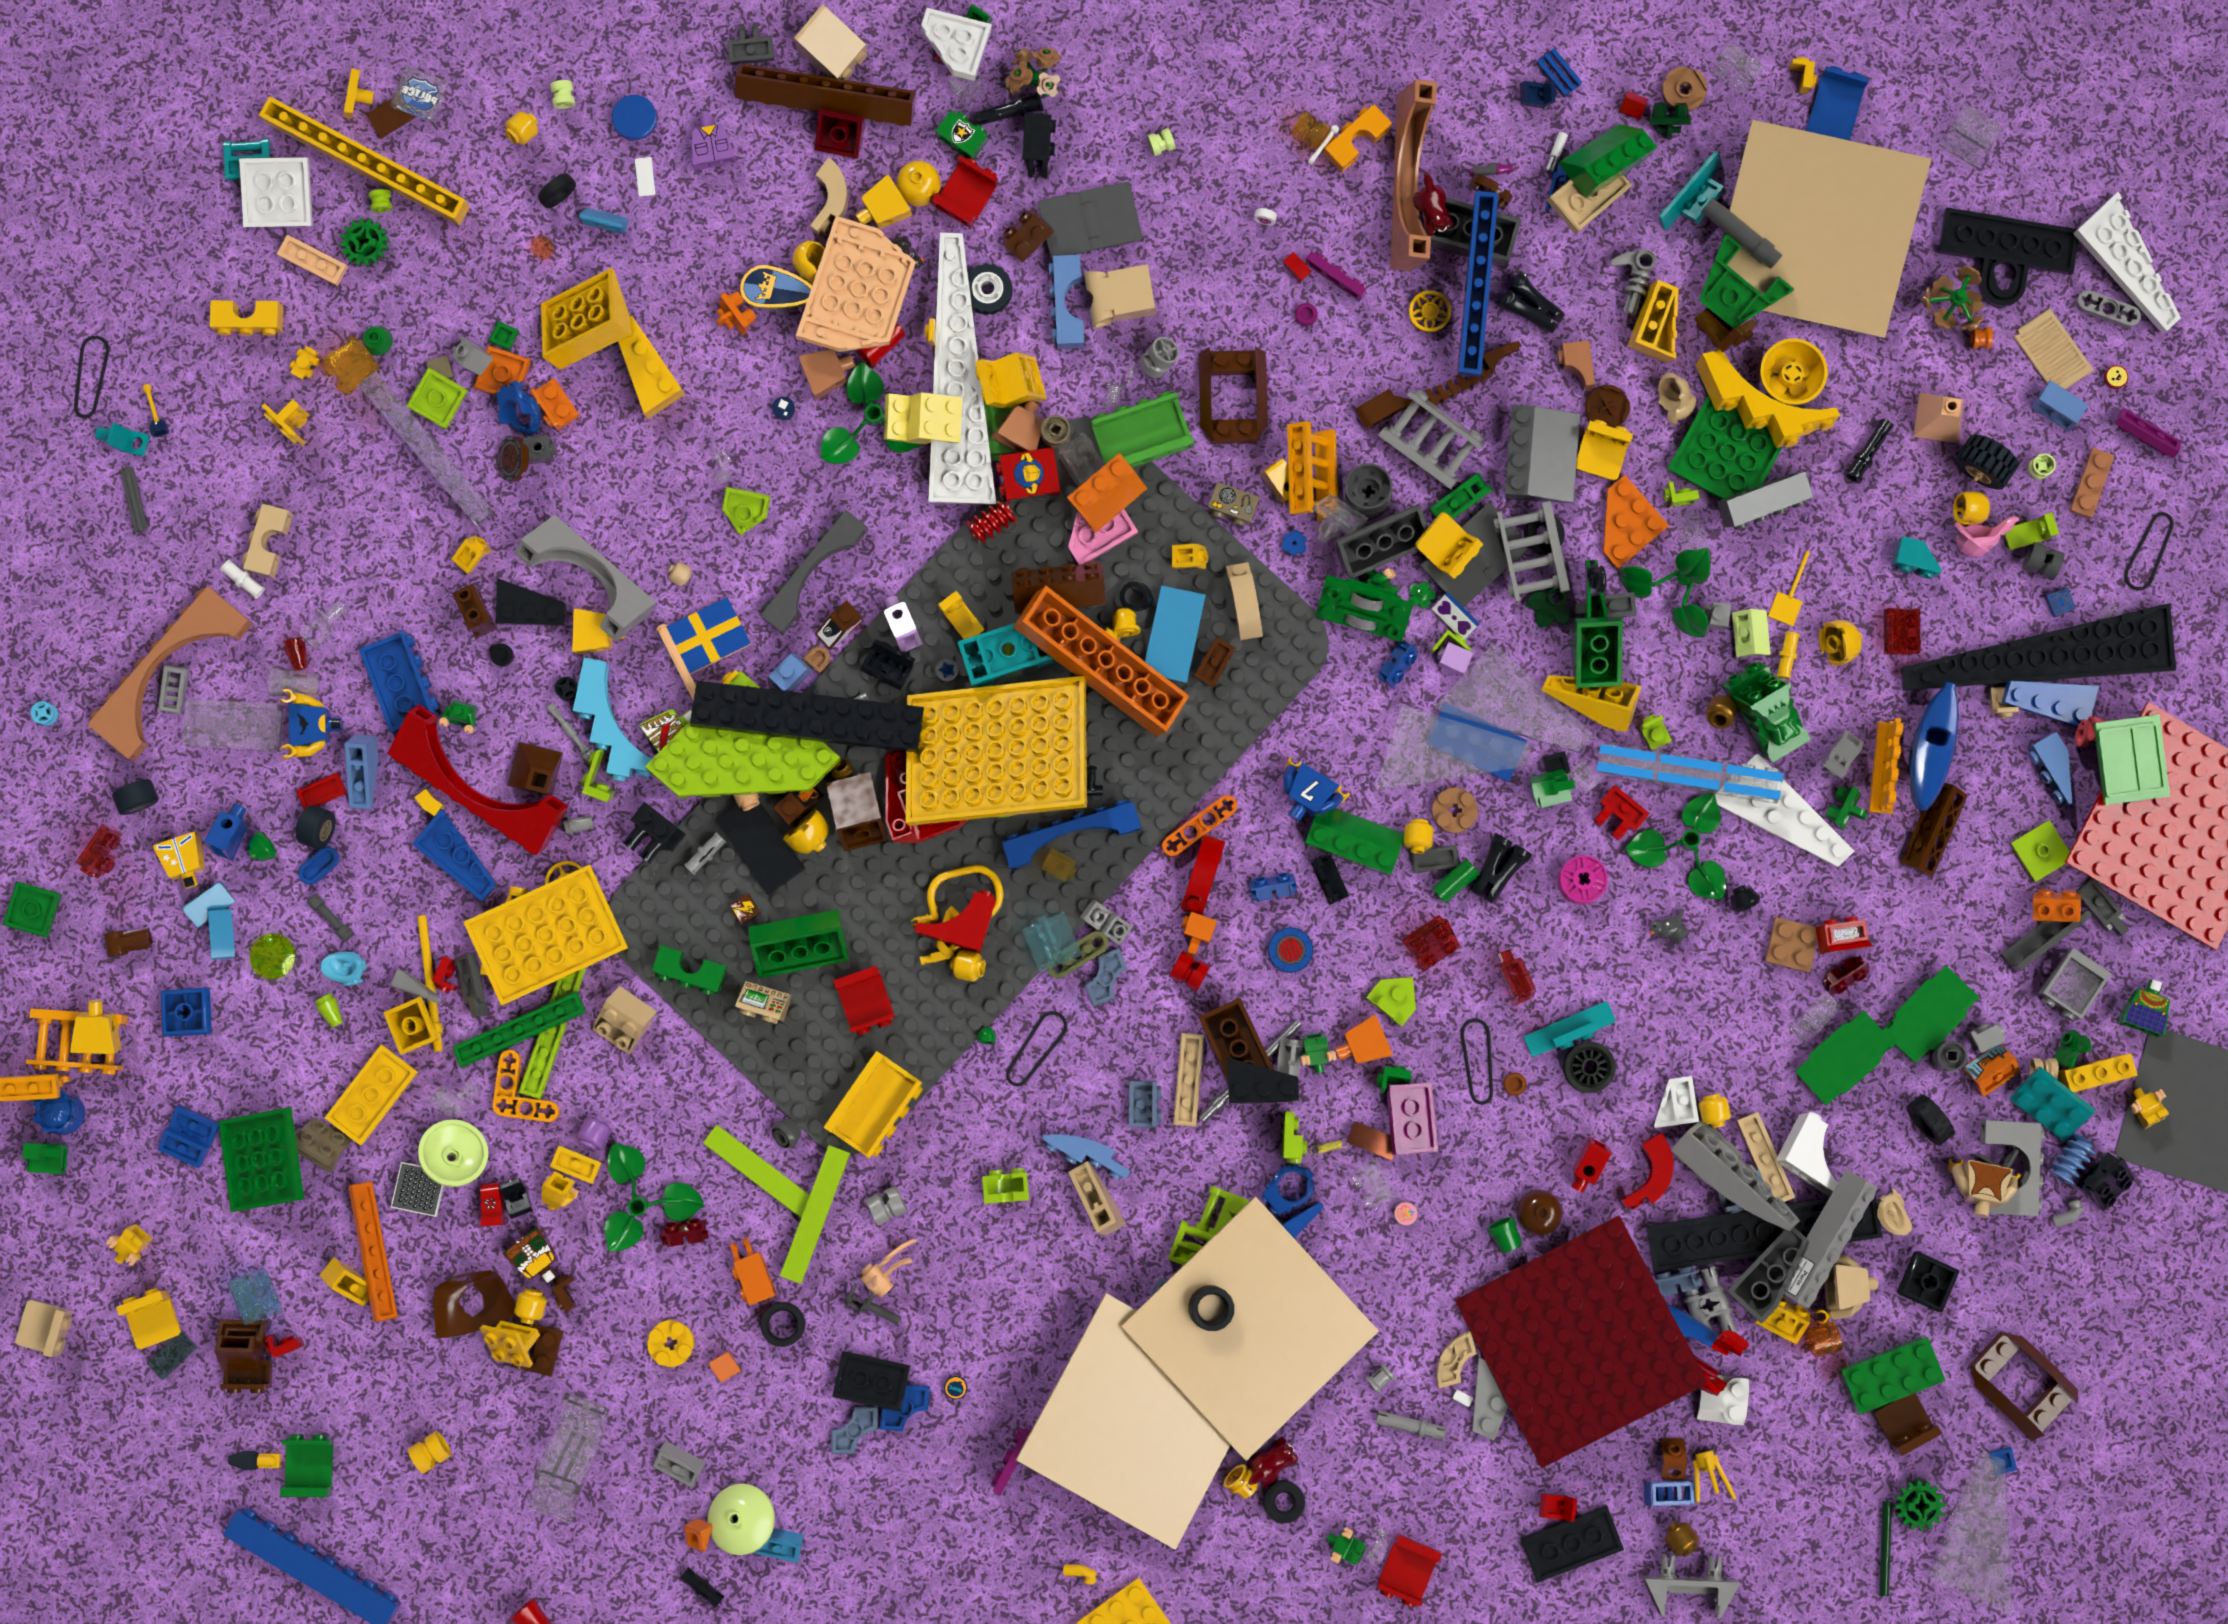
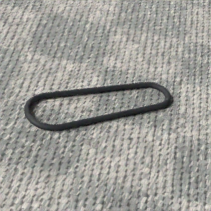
[74,336,109,418]
[2124,512,2174,590]
[1006,1011,1067,1086]
[1461,1018,1493,1105]

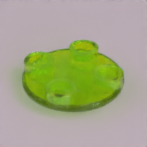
[250,933,296,979]

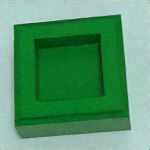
[488,321,519,352]

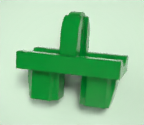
[1826,786,1868,831]

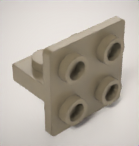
[295,1117,352,1173]

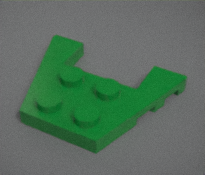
[1699,233,1794,329]

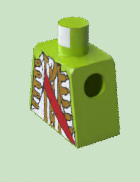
[640,709,692,752]

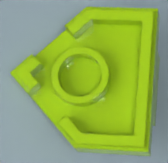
[722,487,771,536]
[1366,977,1416,1027]

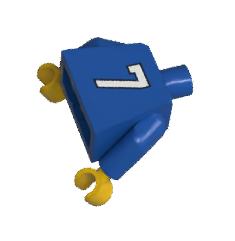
[1283,757,1350,822]

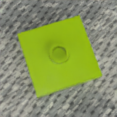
[406,367,469,429]
[2009,820,2070,883]

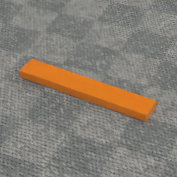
[348,1181,398,1323]

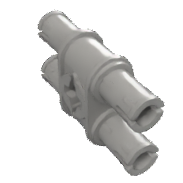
[1684,1266,1738,1344]

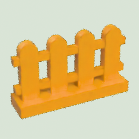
[1868,718,1903,815]
[0,1074,70,1101]

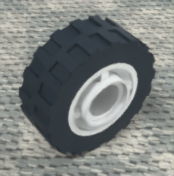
[968,263,1013,315]

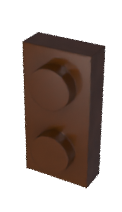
[1194,637,1236,688]

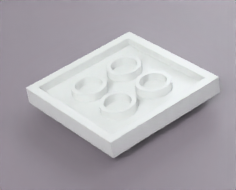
[239,157,313,227]

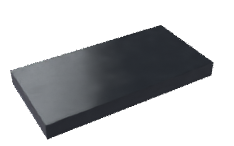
[716,803,806,895]
[1520,1505,1624,1583]

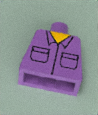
[692,114,737,171]

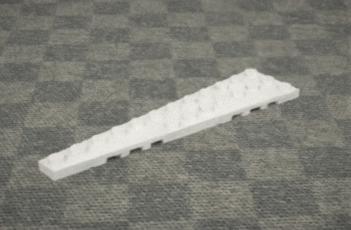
[929,233,996,505]

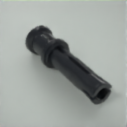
[975,92,1044,126]
[1843,418,1894,483]

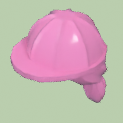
[1954,516,2019,558]

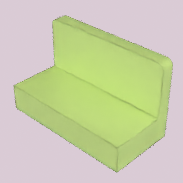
[1732,609,1771,658]

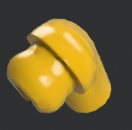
[1063,1564,1097,1584]

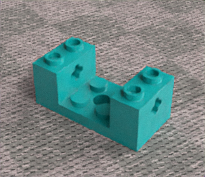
[958,623,1057,688]

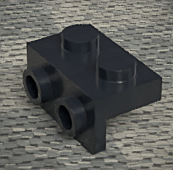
[860,639,915,691]

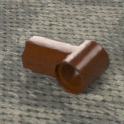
[104,928,153,957]

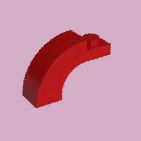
[1180,835,1225,915]

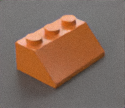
[1066,453,1147,533]

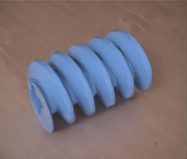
[2047,1133,2096,1185]

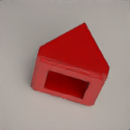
[1619,91,1648,120]

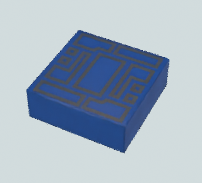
[2045,587,2076,617]

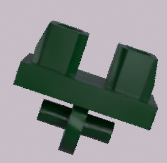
[1649,103,1691,140]

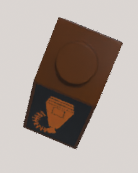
[774,786,825,827]

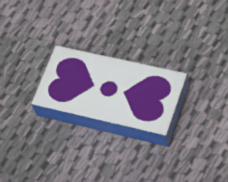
[1432,592,1480,639]

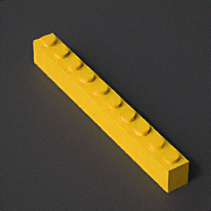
[258,96,470,226]

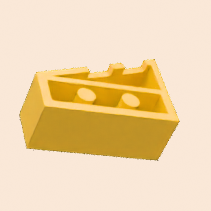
[1627,280,1679,363]

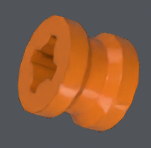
[1969,326,1993,349]

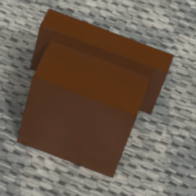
[214,1319,268,1371]

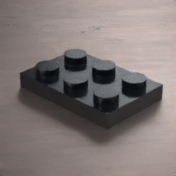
[832,1351,911,1412]

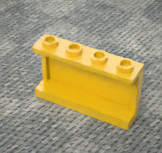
[824,1051,923,1159]

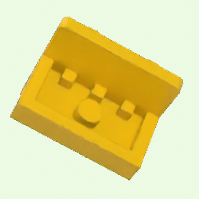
[262,399,310,445]
[480,1321,540,1368]

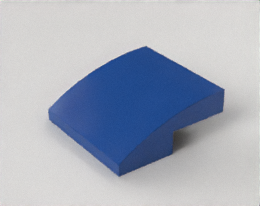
[157,1105,219,1168]

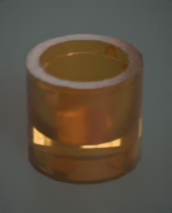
[1805,1321,1843,1358]

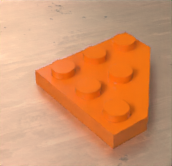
[1602,475,1669,570]

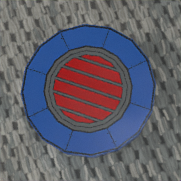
[1268,927,1314,973]

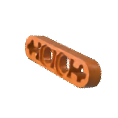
[1162,795,1237,857]

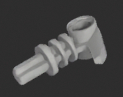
[1610,250,1656,316]

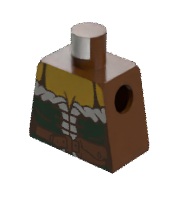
[502,1226,558,1284]

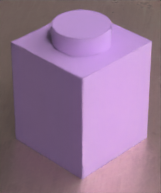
[1436,642,1473,676]

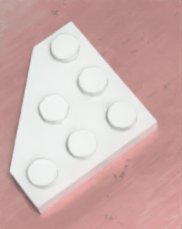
[921,8,992,81]

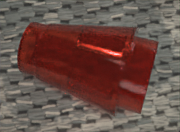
[283,637,308,671]

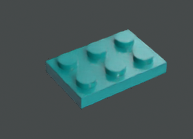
[2009,1066,2095,1142]

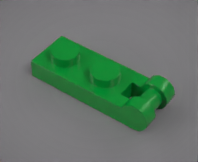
[1429,473,1493,520]

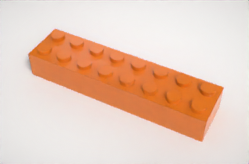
[1013,586,1189,737]

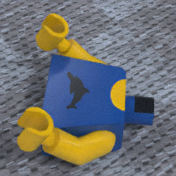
[278,689,343,760]

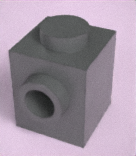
[522,435,557,464]

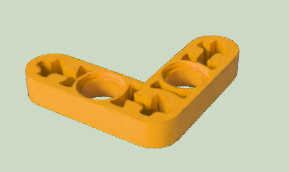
[492,1050,560,1122]

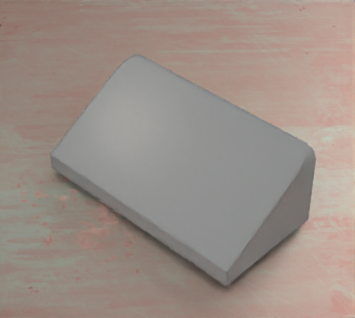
[652,1441,706,1488]

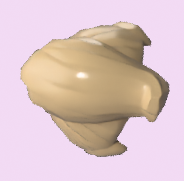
[1658,373,1697,425]

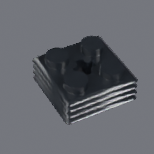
[1897,1252,1959,1312]

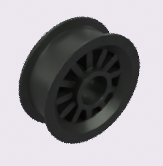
[1563,1042,1616,1093]

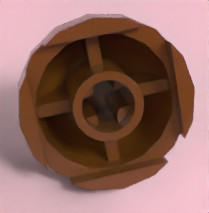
[1516,1190,1563,1236]

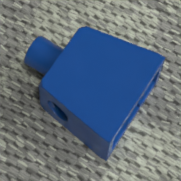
[204,804,247,861]

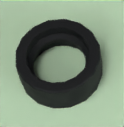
[1188,1285,1235,1331]
[760,1302,805,1347]

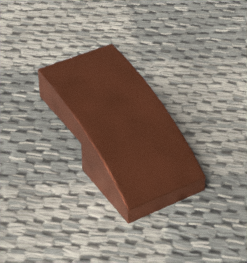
[1346,1121,1394,1161]

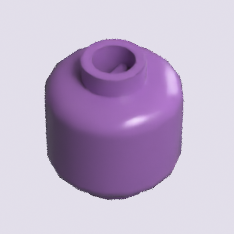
[577,1116,611,1152]

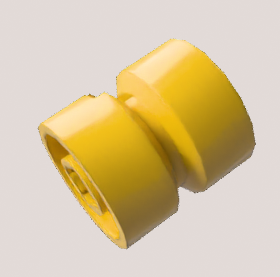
[408,1431,452,1474]

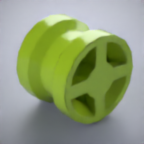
[368,189,393,213]

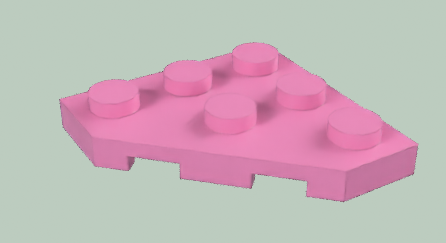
[1068,509,1138,565]

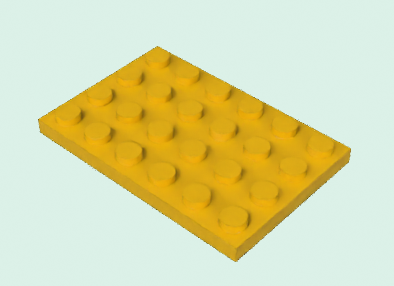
[463,865,628,1006]

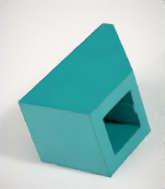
[1892,536,1942,579]

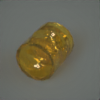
[1291,110,1331,151]

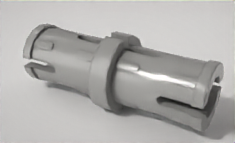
[684,832,726,875]

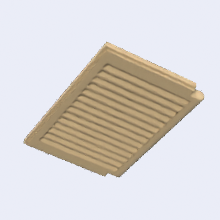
[2014,308,2094,389]

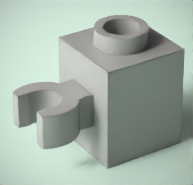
[451,336,493,376]

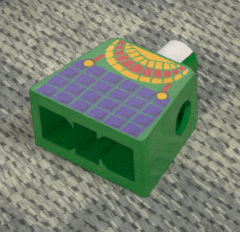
[2116,979,2170,1038]

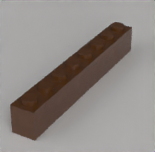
[735,63,916,126]

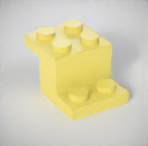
[883,392,962,444]

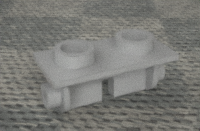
[1276,1038,1303,1078]

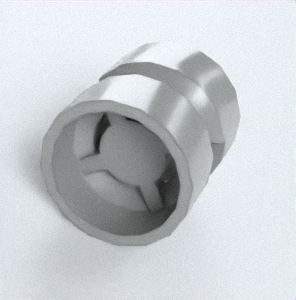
[866,1185,908,1226]

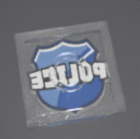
[391,66,449,123]

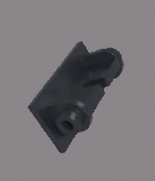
[1311,854,1349,905]

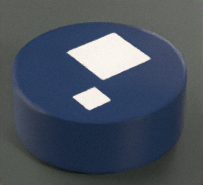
[772,397,795,420]

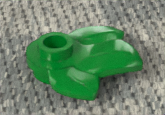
[2054,1030,2091,1069]

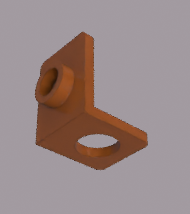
[1661,1438,1687,1480]

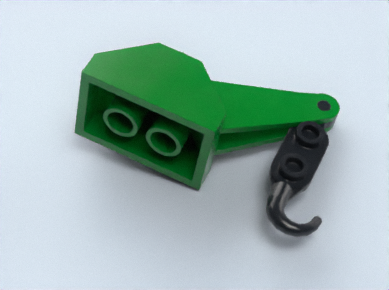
[1571,560,1623,688]

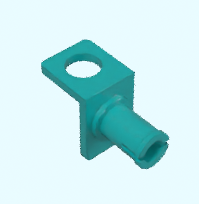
[95,423,150,456]

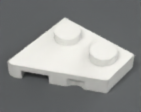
[1654,1076,1699,1128]

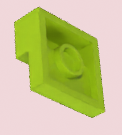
[1281,1111,1307,1163]

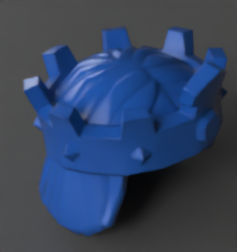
[32,1090,85,1135]

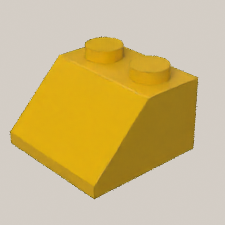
[383,996,439,1055]

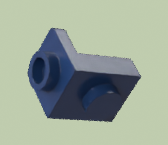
[1520,80,1556,108]

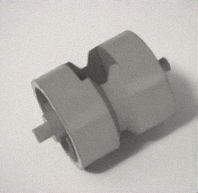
[1140,337,1180,378]

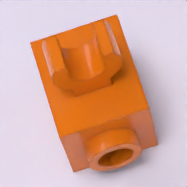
[1181,912,1217,956]

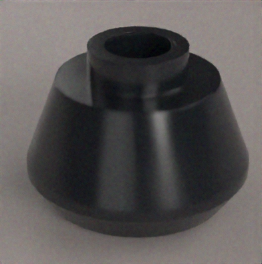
[1730,884,1761,913]

